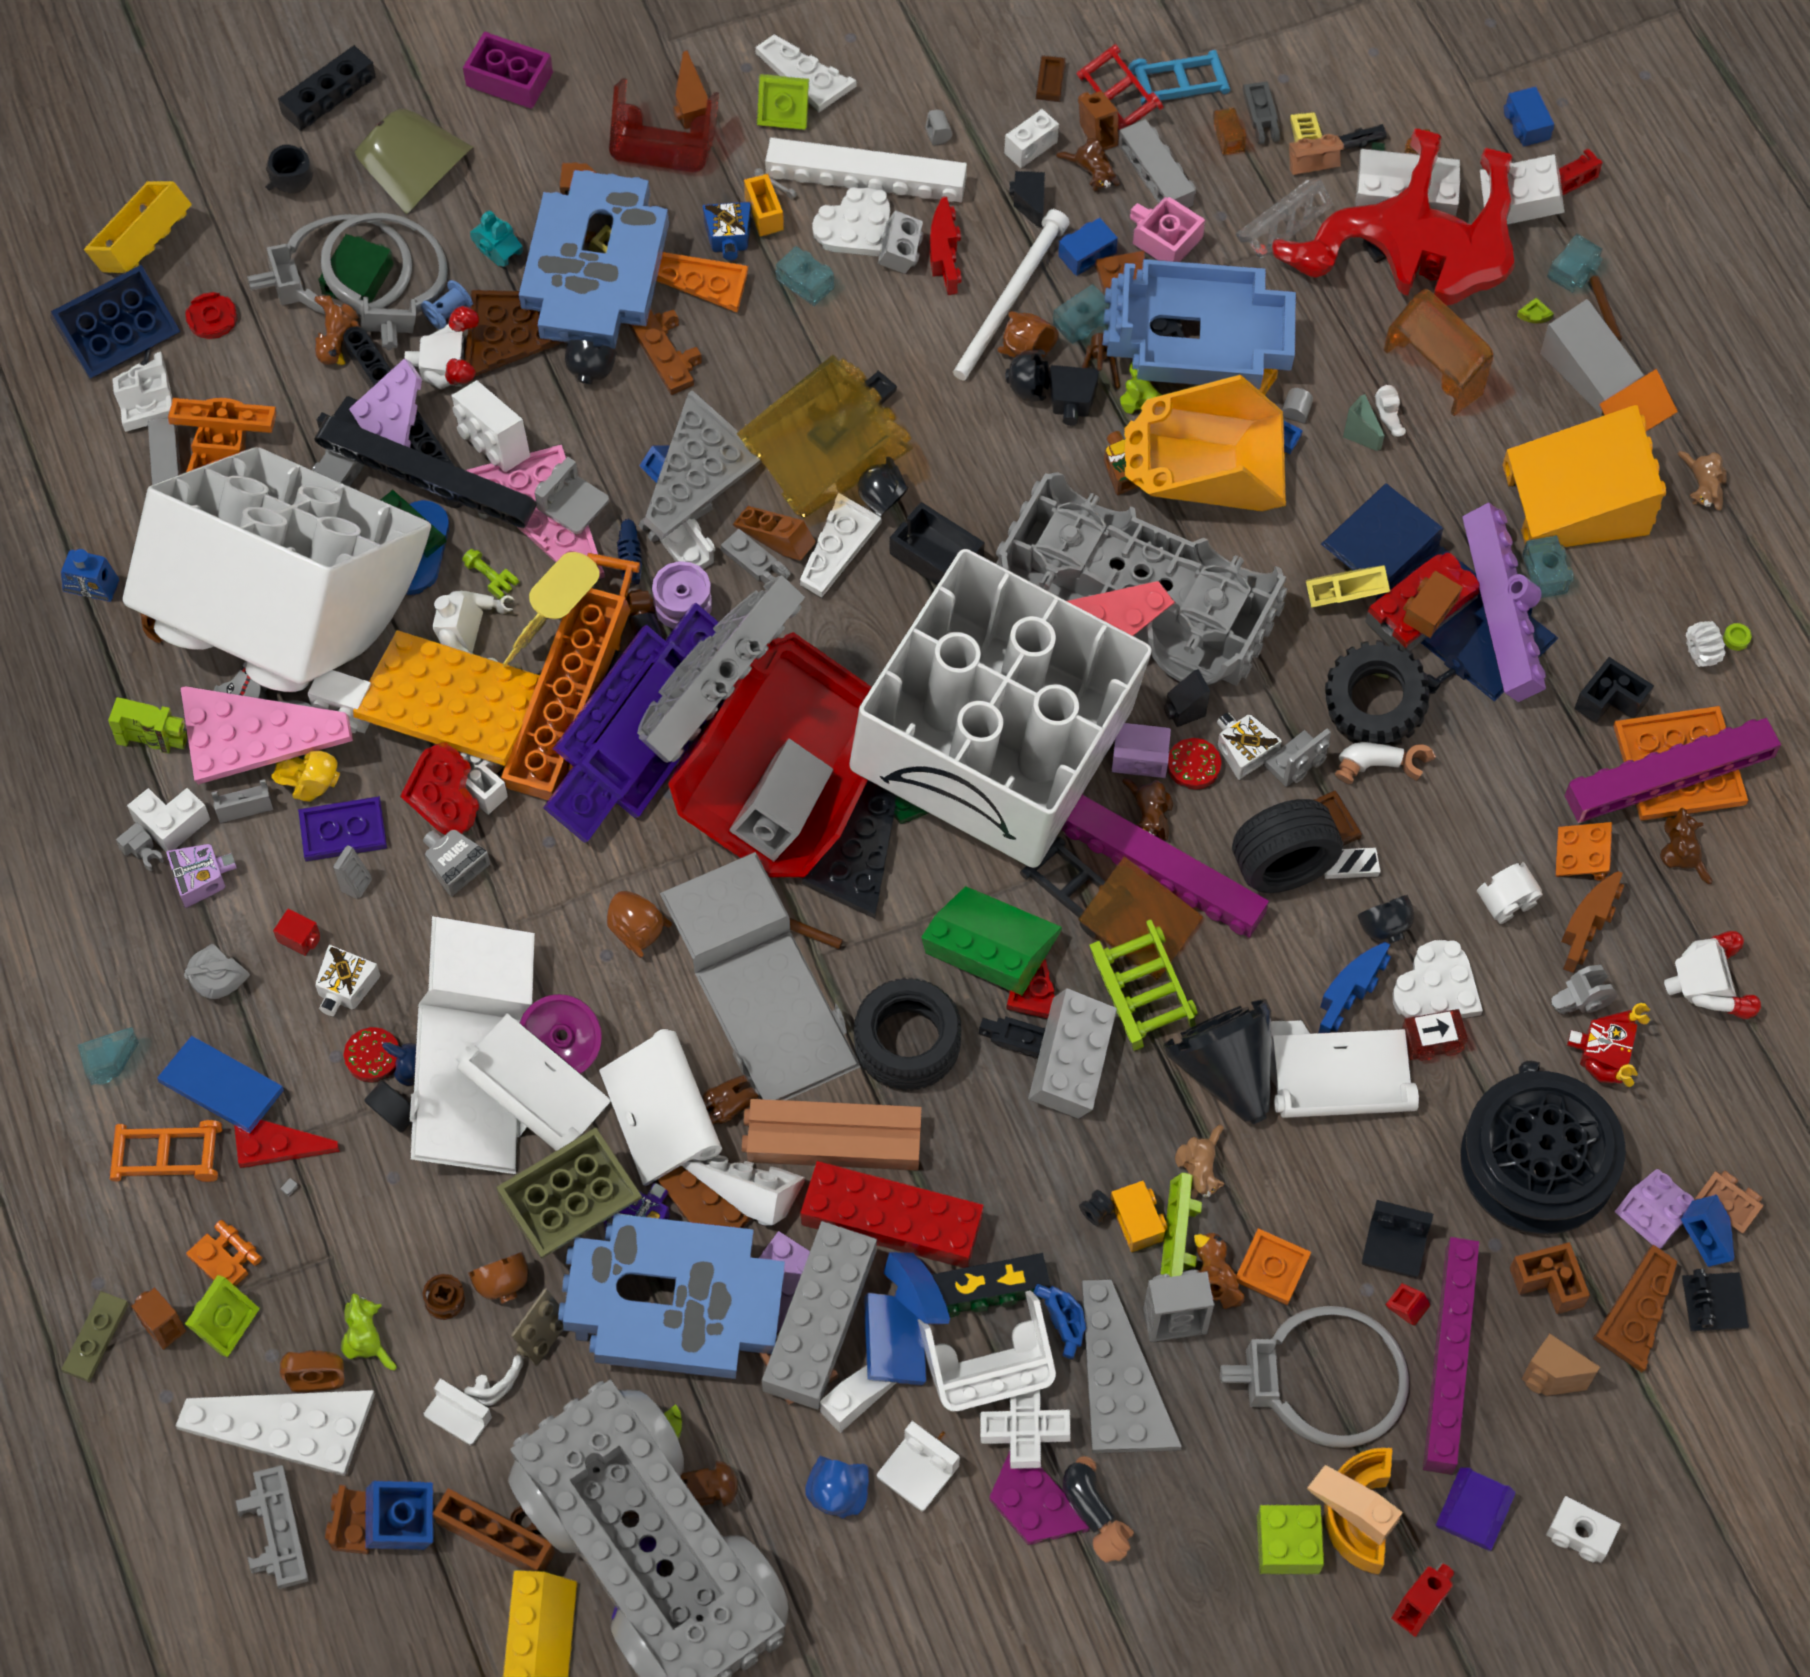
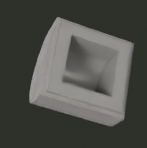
[925,110,953,146]
[1282,388,1313,423]

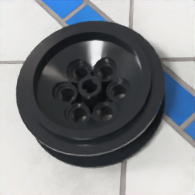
[1460,1071,1626,1235]

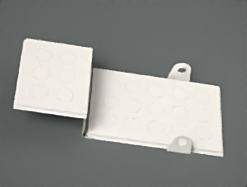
[410,916,535,1174]

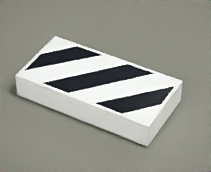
[1324,848,1380,879]

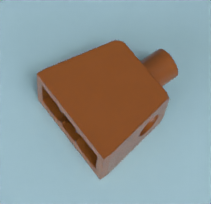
[1078,91,1118,150]

